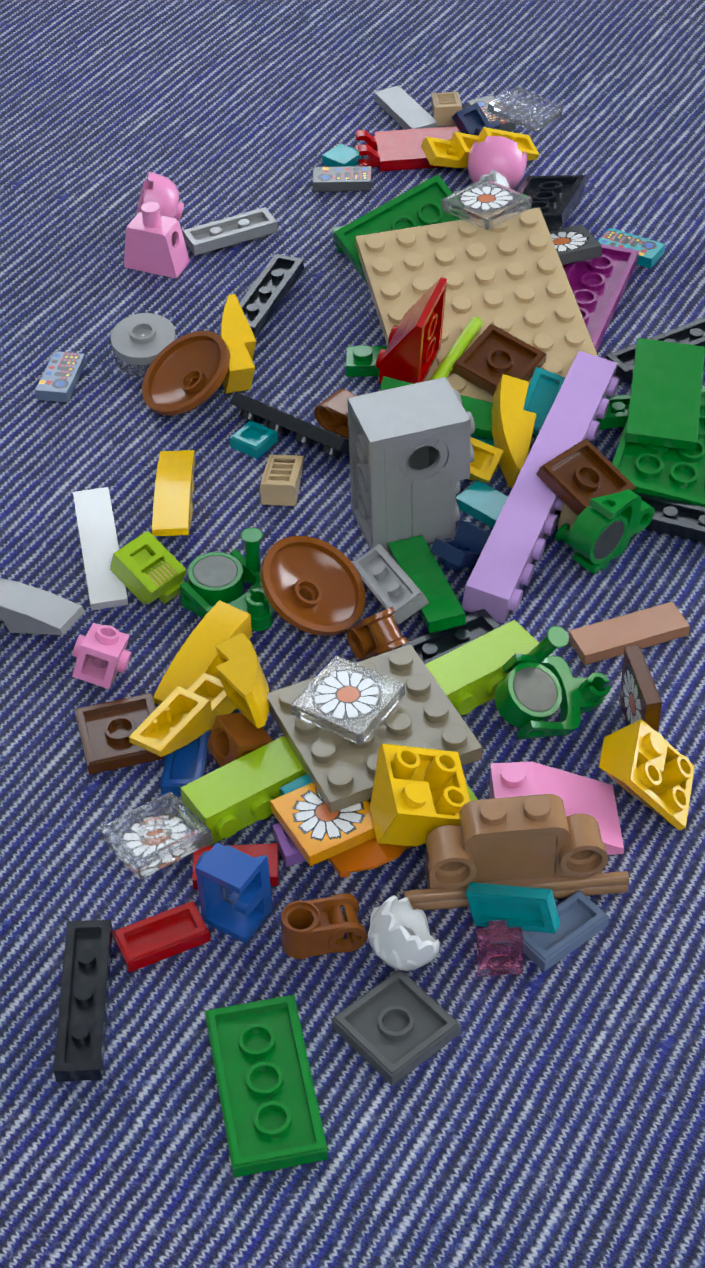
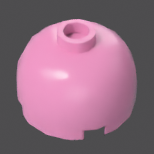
[468,136,527,191]
[136,172,184,221]

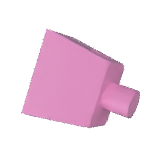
[124,202,190,279]

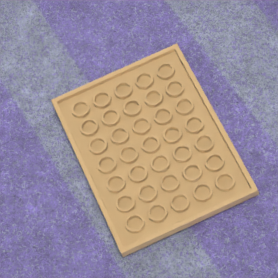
[355,207,598,403]

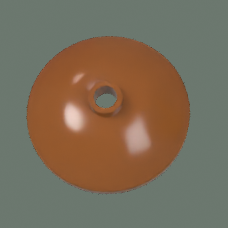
[142,331,230,416]
[260,536,366,636]

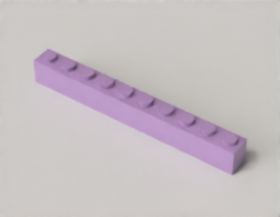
[462,351,620,624]

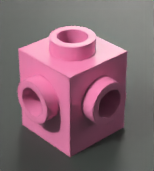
[72,623,132,689]

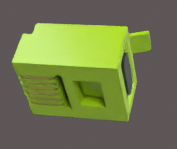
[110,531,186,605]

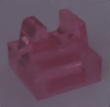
[476,920,523,976]

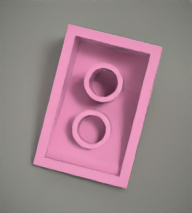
[489,761,624,855]

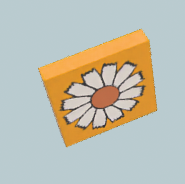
[270,783,376,867]

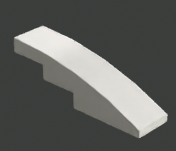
[73,487,128,611]

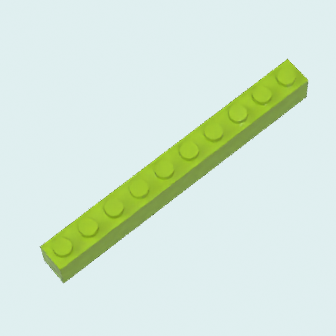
[180,620,539,846]

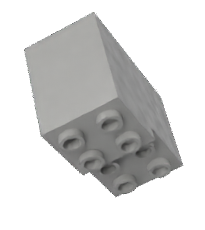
[347,377,475,552]

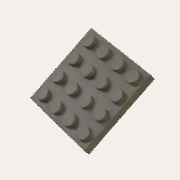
[267,644,483,813]

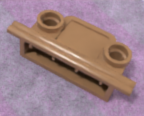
[404,794,629,911]

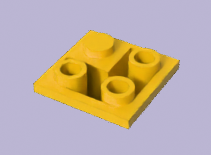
[599,719,695,831]
[370,743,470,847]

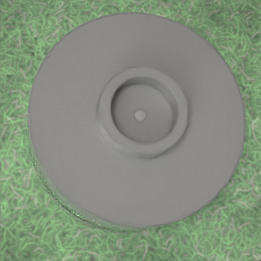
[111,313,176,376]

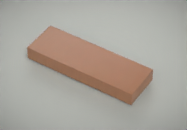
[569,601,690,665]

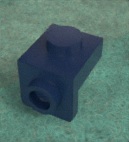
[452,102,501,136]
[430,521,491,571]

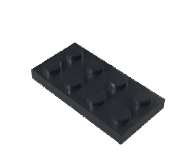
[503,175,586,231]

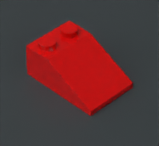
[376,277,447,384]

